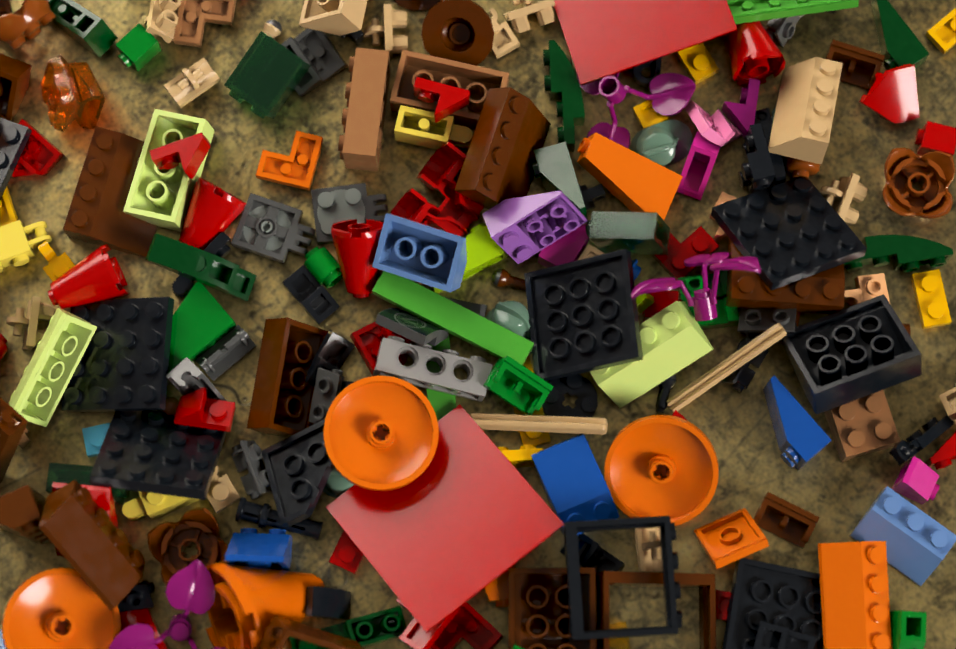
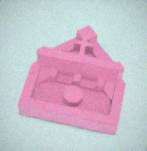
[685,100,742,147]

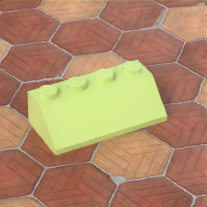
[123,109,215,232]
[590,301,714,408]
[9,308,97,427]

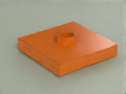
[694,508,769,569]

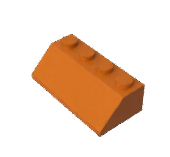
[818,541,892,649]

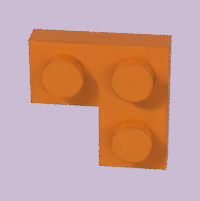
[256,131,323,191]

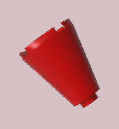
[729,21,786,86]
[179,177,247,250]
[331,219,384,298]
[48,244,130,309]

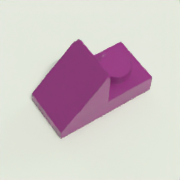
[721,79,760,139]

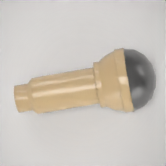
[252,19,282,56]

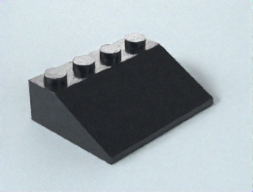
[781,294,922,415]

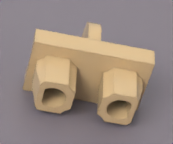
[144,0,181,43]
[504,0,555,34]
[364,4,408,59]
[164,57,221,109]
[820,173,868,226]
[6,296,54,351]
[634,528,662,572]

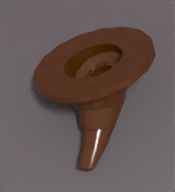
[421,0,494,66]

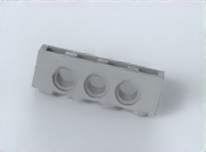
[373,336,493,402]

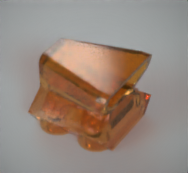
[41,55,105,132]

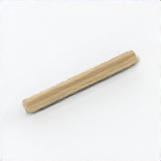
[666,323,787,412]
[470,413,608,435]

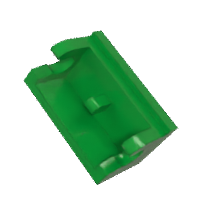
[483,356,554,415]

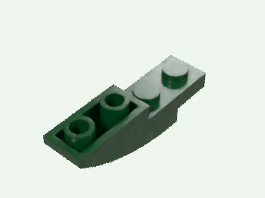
[543,40,585,152]
[145,234,257,301]
[844,235,953,273]
[288,606,407,649]

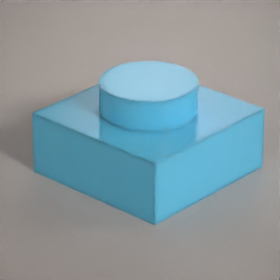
[82,423,110,457]

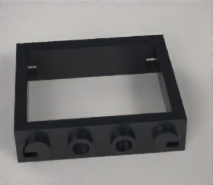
[563,516,683,641]

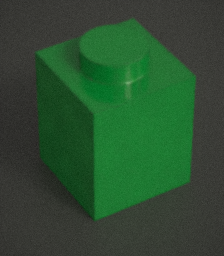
[116,23,161,72]

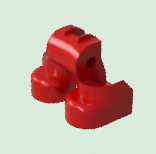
[390,142,484,237]

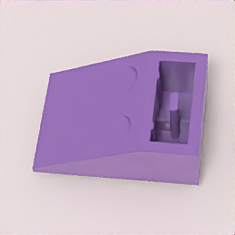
[482,190,588,265]

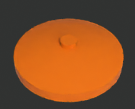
[324,376,439,491]
[604,415,719,526]
[2,568,121,649]

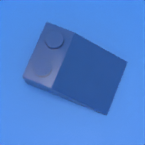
[763,375,831,470]
[531,434,620,535]
[225,528,293,571]

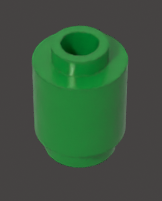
[304,247,343,289]

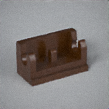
[825,39,885,90]
[753,492,820,549]

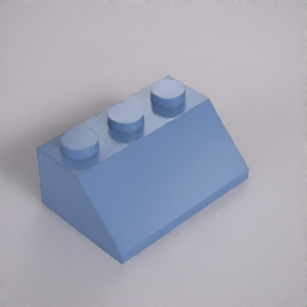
[372,213,467,292]
[850,486,956,586]

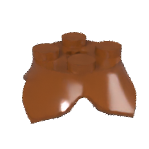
[0,0,56,50]
[882,148,955,219]
[147,507,228,585]

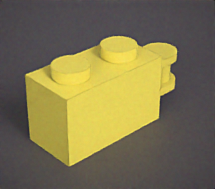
[394,105,473,150]
[0,220,52,273]
[122,491,201,521]

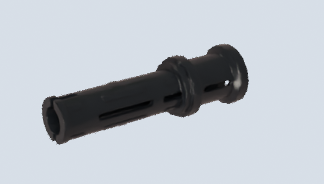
[235,497,323,540]

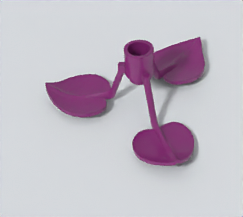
[576,72,696,149]
[631,252,761,321]
[109,559,226,649]

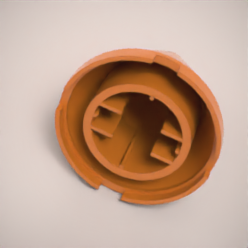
[205,563,324,649]

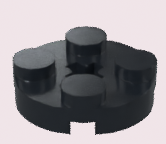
[542,374,598,417]

